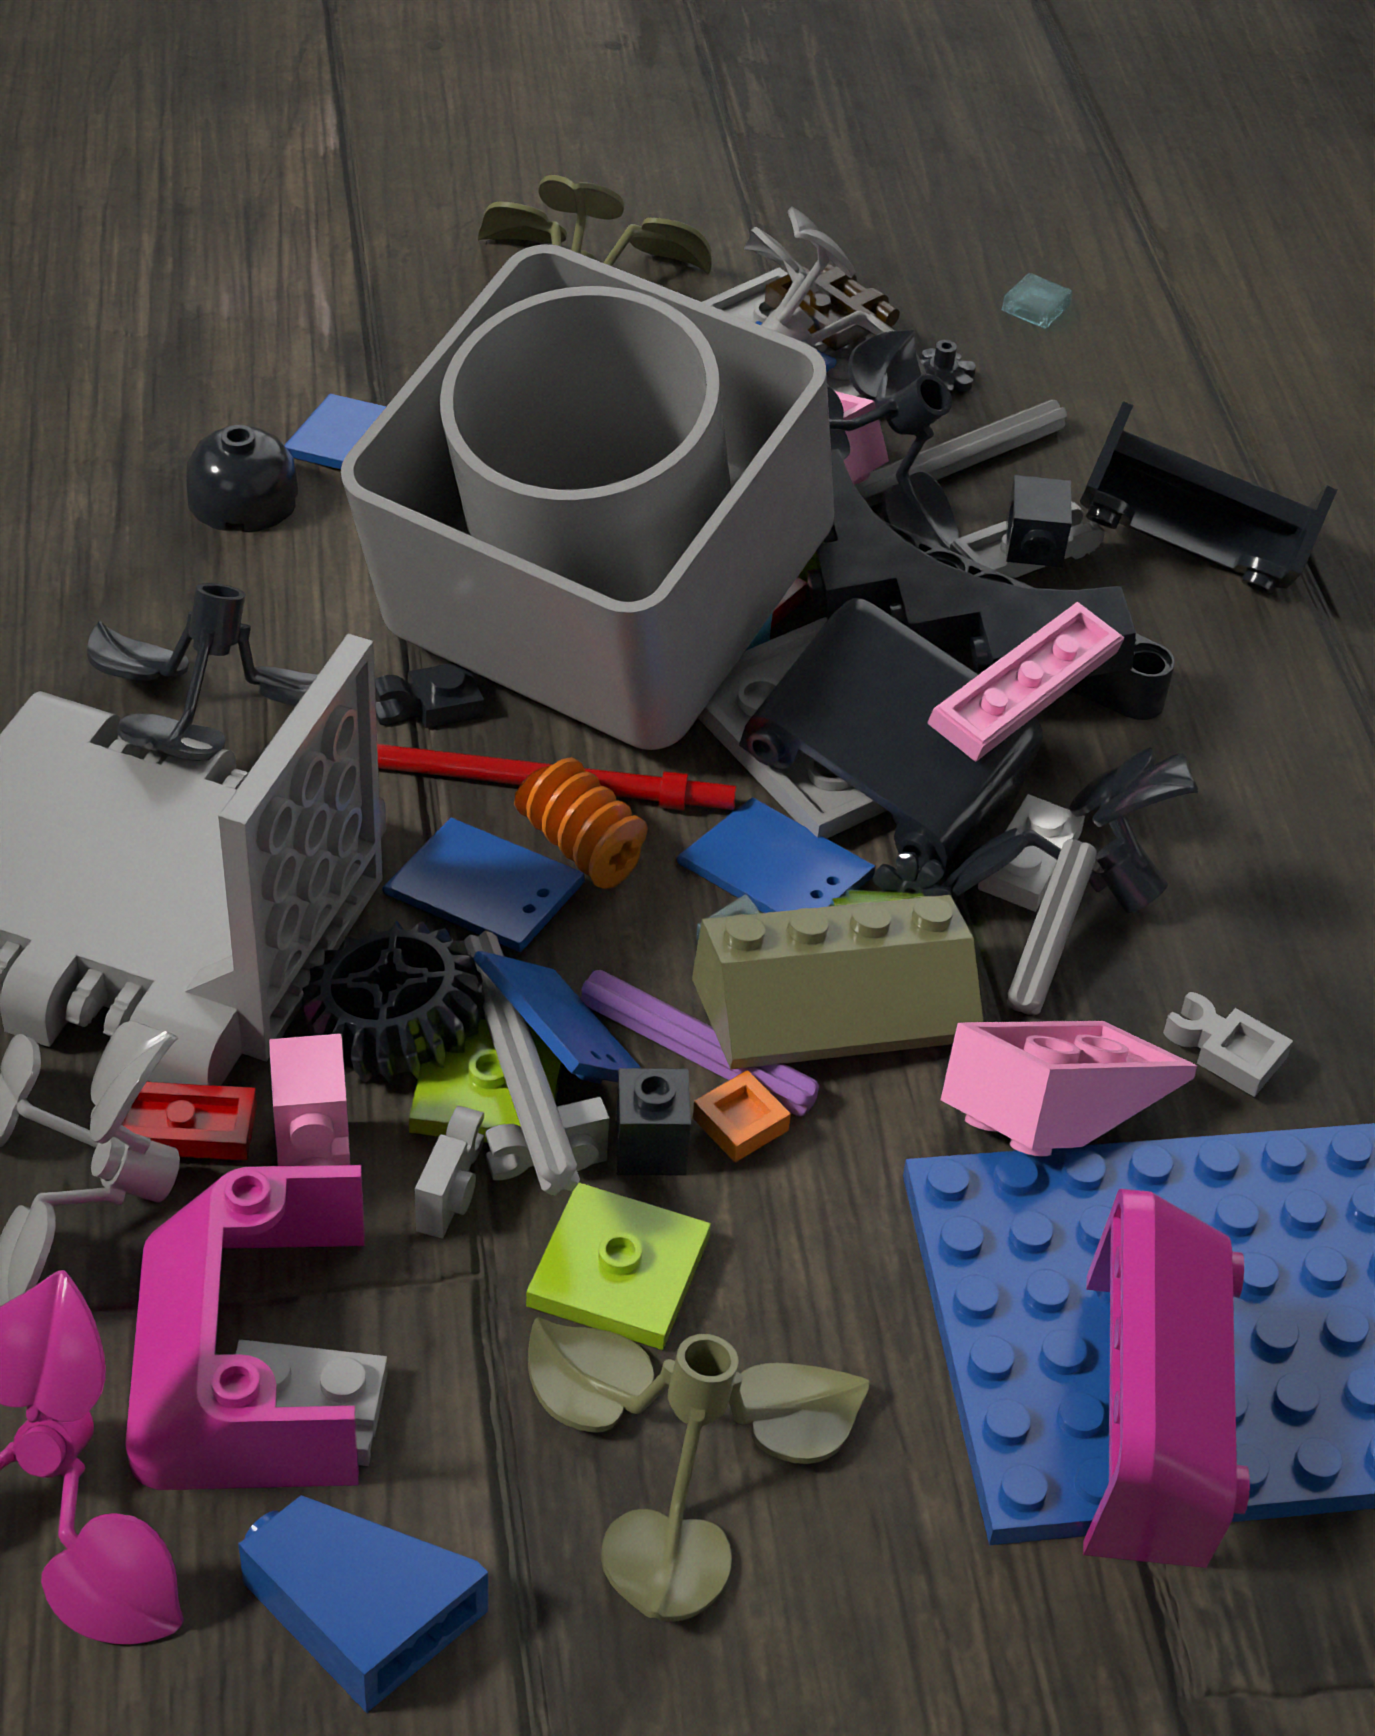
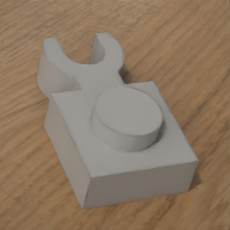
[1163,992,1293,1097]
[486,1097,609,1180]
[415,1105,484,1239]

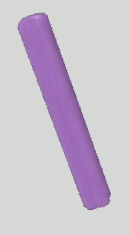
[581,970,819,1116]

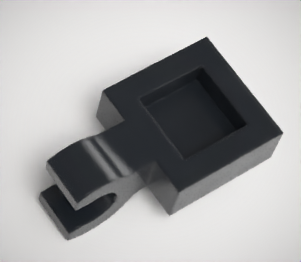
[375,663,484,728]

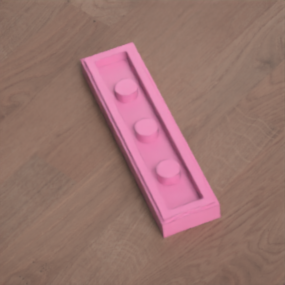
[927,602,1124,762]

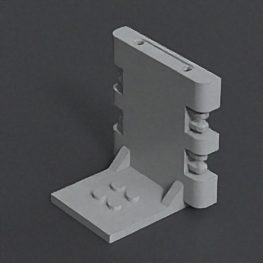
[0,634,386,1086]

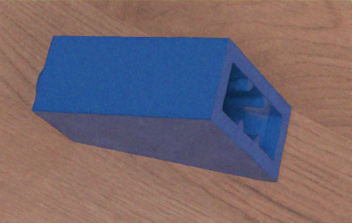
[238,1495,488,1713]

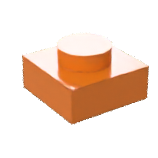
[692,1070,791,1162]

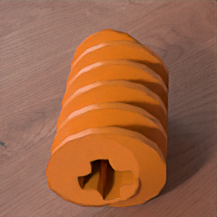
[514,757,648,889]

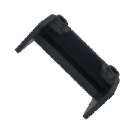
[1079,401,1338,594]

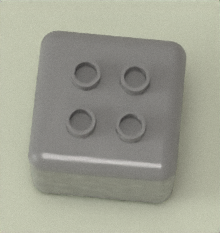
[341,244,834,750]

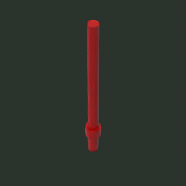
[377,744,737,811]

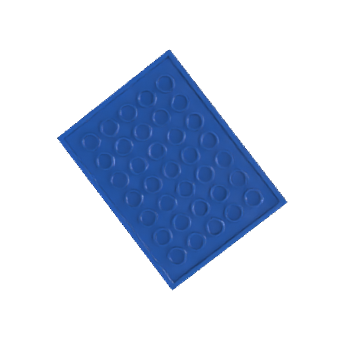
[903,1123,1375,1545]

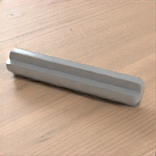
[1007,839,1097,1016]

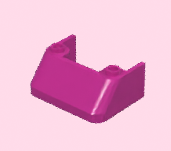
[126,1165,365,1490]
[1083,1189,1250,1568]

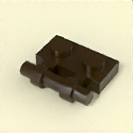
[764,263,900,351]

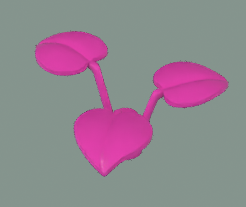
[0,1270,184,1644]

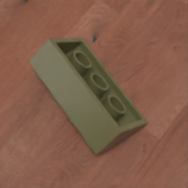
[692,895,983,1070]

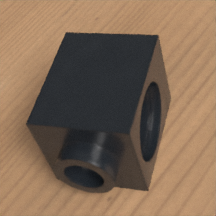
[1006,475,1072,568]
[616,1068,691,1175]

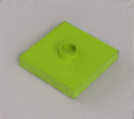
[409,1019,563,1143]
[526,1183,711,1350]

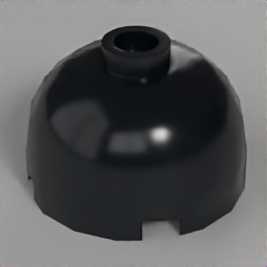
[186,425,298,532]

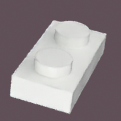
[978,794,1085,912]

